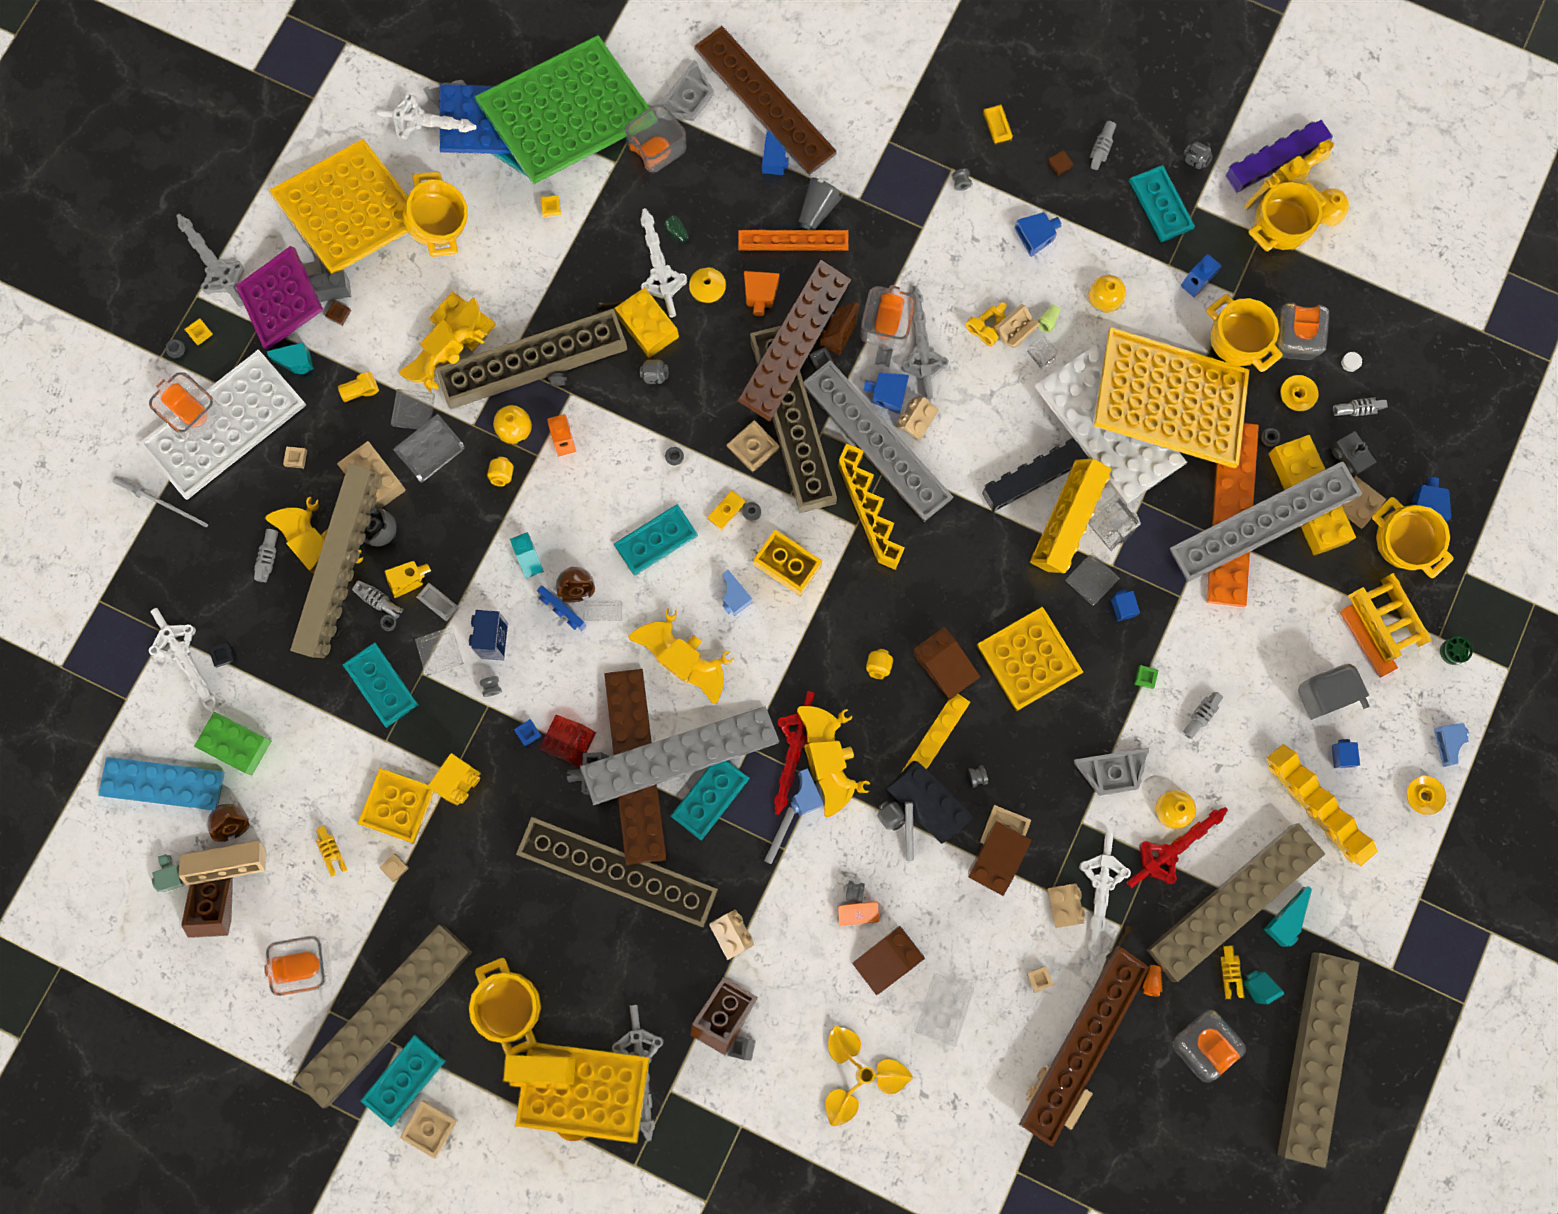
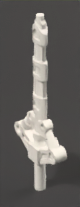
[377,93,476,140]
[641,208,687,317]
[149,608,219,713]
[1079,831,1131,961]

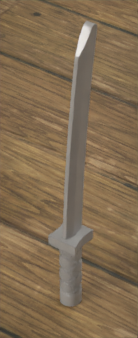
[113,476,208,528]

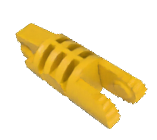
[315,826,348,877]
[1221,946,1244,999]

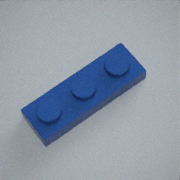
[537,585,586,631]

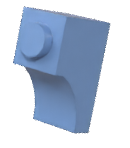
[722,570,752,617]
[1434,723,1469,767]
[791,768,824,816]

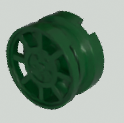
[1440,636,1473,665]

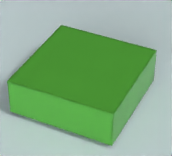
[1134,665,1159,689]

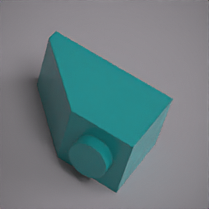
[267,342,313,374]
[510,532,544,579]
[1243,971,1284,1005]

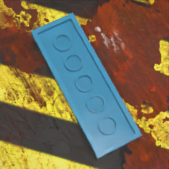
[98,757,225,811]

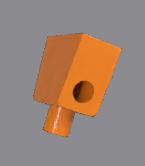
[744,271,779,316]
[547,414,576,457]

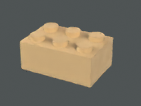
[337,441,406,509]

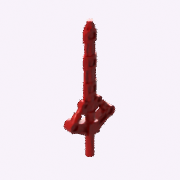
[774,691,815,815]
[1126,807,1228,888]

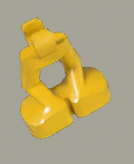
[965,302,1007,347]

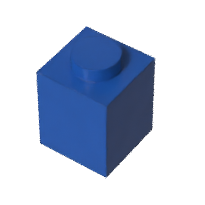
[1111,590,1140,621]
[1332,739,1360,768]

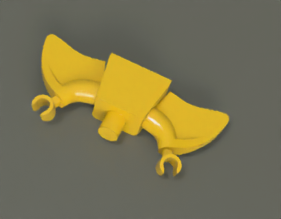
[1244,139,1335,210]
[399,298,488,393]
[265,497,363,574]
[628,608,734,705]
[797,706,870,818]

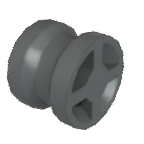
[952,169,972,191]
[875,346,893,367]
[479,676,502,697]
[967,765,988,788]
[846,881,865,903]

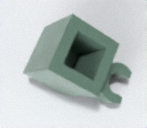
[152,854,185,892]

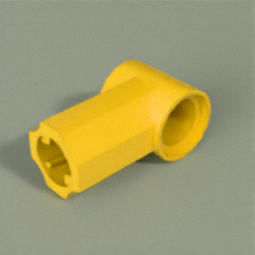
[338,372,379,402]

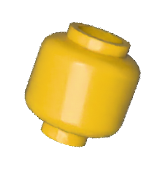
[487,457,514,486]
[866,649,893,679]

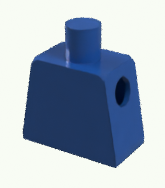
[1014,213,1062,257]
[1180,254,1221,297]
[863,373,909,414]
[1411,477,1451,522]

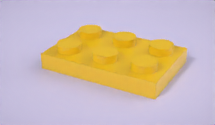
[429,291,496,352]

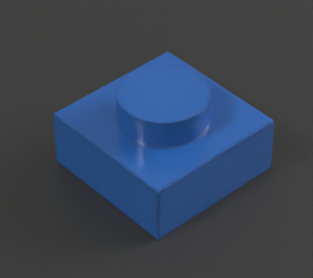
[514,719,542,747]

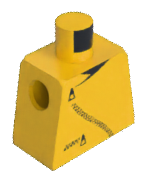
[385,561,432,598]

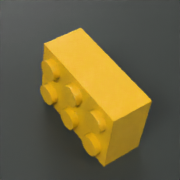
[615,287,679,358]
[753,530,822,597]
[427,753,481,806]
[504,1055,575,1089]

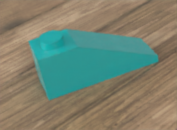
[1264,886,1312,947]

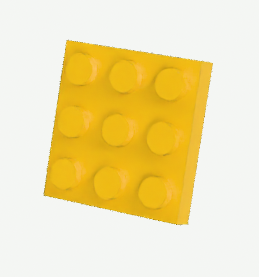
[357,768,434,844]

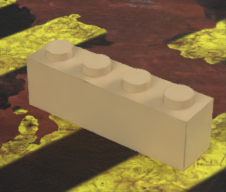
[179,841,266,886]

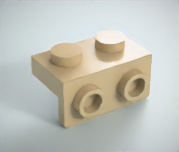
[995,304,1040,348]
[896,397,939,440]
[1048,884,1085,928]
[709,910,754,960]

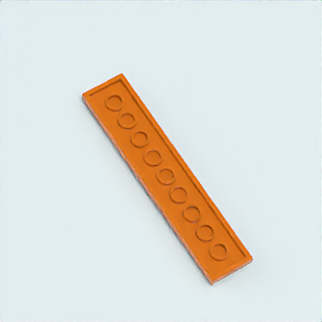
[1207,423,1259,607]

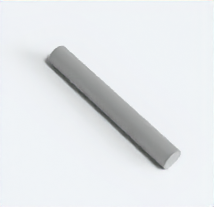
[905,801,914,861]
[764,807,795,864]

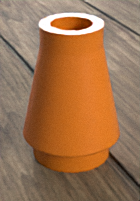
[1142,965,1162,997]

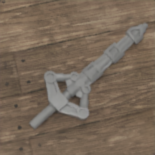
[176,214,244,307]
[901,286,949,399]
[612,1005,664,1141]

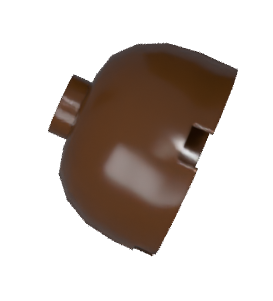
[556,567,595,603]
[207,804,250,842]

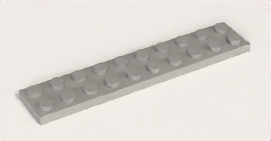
[803,360,953,522]
[1170,461,1362,582]
[580,706,779,805]

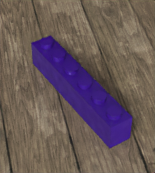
[1225,119,1333,193]

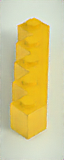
[838,443,905,570]
[1266,744,1378,867]

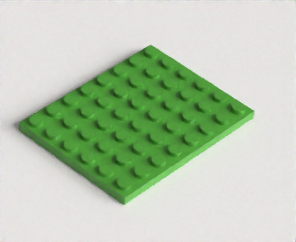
[475,36,657,185]

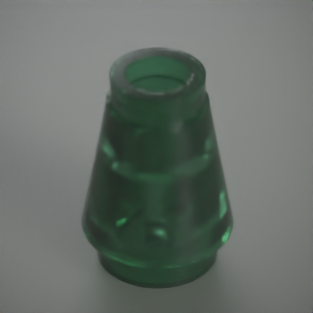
[664,215,690,244]

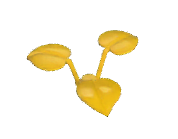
[825,1026,913,1126]

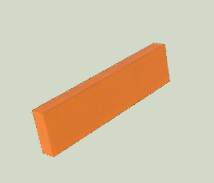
[1339,604,1398,678]

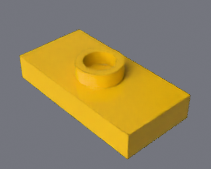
[707,490,746,531]

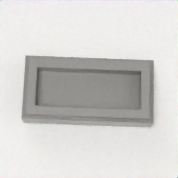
[417,583,459,622]

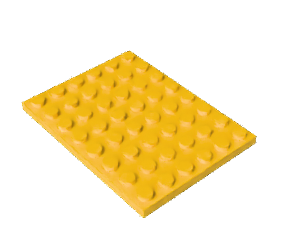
[1093,327,1249,468]

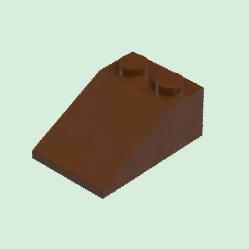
[819,302,859,356]
[914,627,980,700]
[968,820,1032,896]
[181,877,233,938]
[852,926,925,996]
[690,977,758,1055]

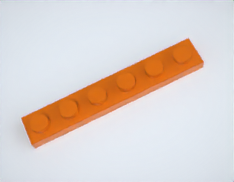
[739,230,848,251]

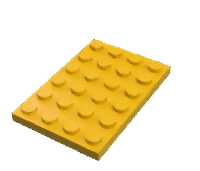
[515,1043,650,1143]

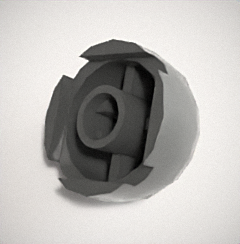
[364,507,397,547]

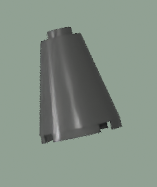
[799,177,843,230]

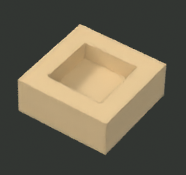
[283,447,307,469]
[379,854,409,882]
[1026,966,1054,993]

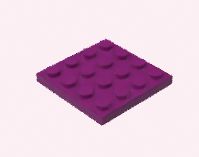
[236,246,324,350]

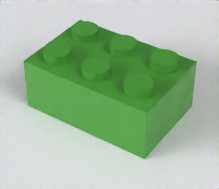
[194,712,272,776]

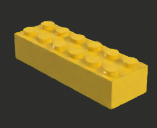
[1269,435,1356,556]
[1030,458,1112,573]

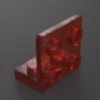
[539,715,596,768]

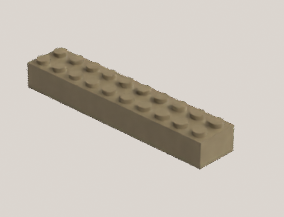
[435,309,627,409]
[750,326,837,513]
[290,463,382,658]
[516,817,718,928]
[1146,823,1325,982]
[294,925,472,1108]
[1277,953,1359,1168]

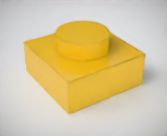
[540,195,561,217]
[185,318,213,345]

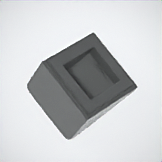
[727,1037,755,1061]

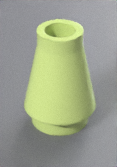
[1038,305,1060,333]

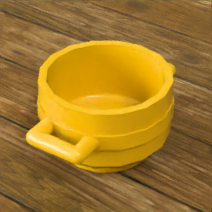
[403,171,468,257]
[1249,182,1327,251]
[1206,294,1283,372]
[1372,497,1453,578]
[469,958,541,1055]

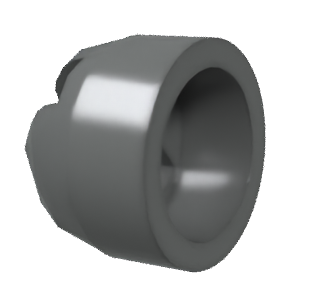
[380,615,396,631]

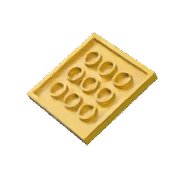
[976,607,1083,711]

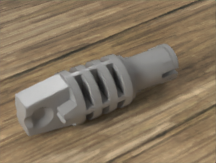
[1090,121,1116,170]
[1333,397,1388,416]
[254,529,278,583]
[352,580,403,619]
[1182,692,1223,739]

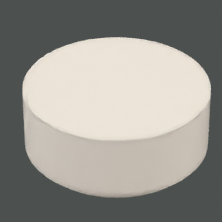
[1341,352,1362,372]

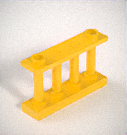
[1348,573,1432,663]

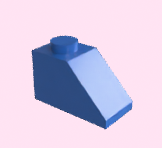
[762,131,789,175]

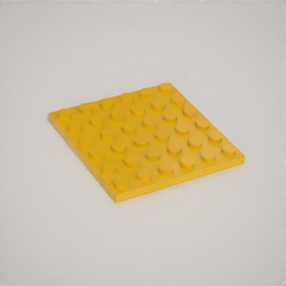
[269,139,408,274]

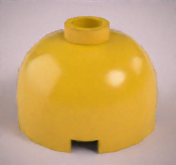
[1320,188,1350,226]
[1088,274,1127,313]
[493,405,532,444]
[1155,790,1197,829]

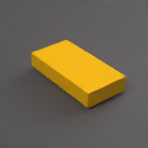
[983,105,1012,144]

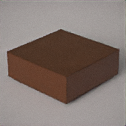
[1048,150,1074,176]
[325,301,352,326]

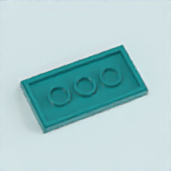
[1129,165,1195,242]
[614,504,698,576]
[343,643,419,728]
[670,761,750,841]
[361,1035,446,1127]

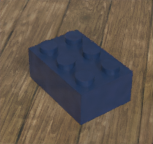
[469,610,508,661]

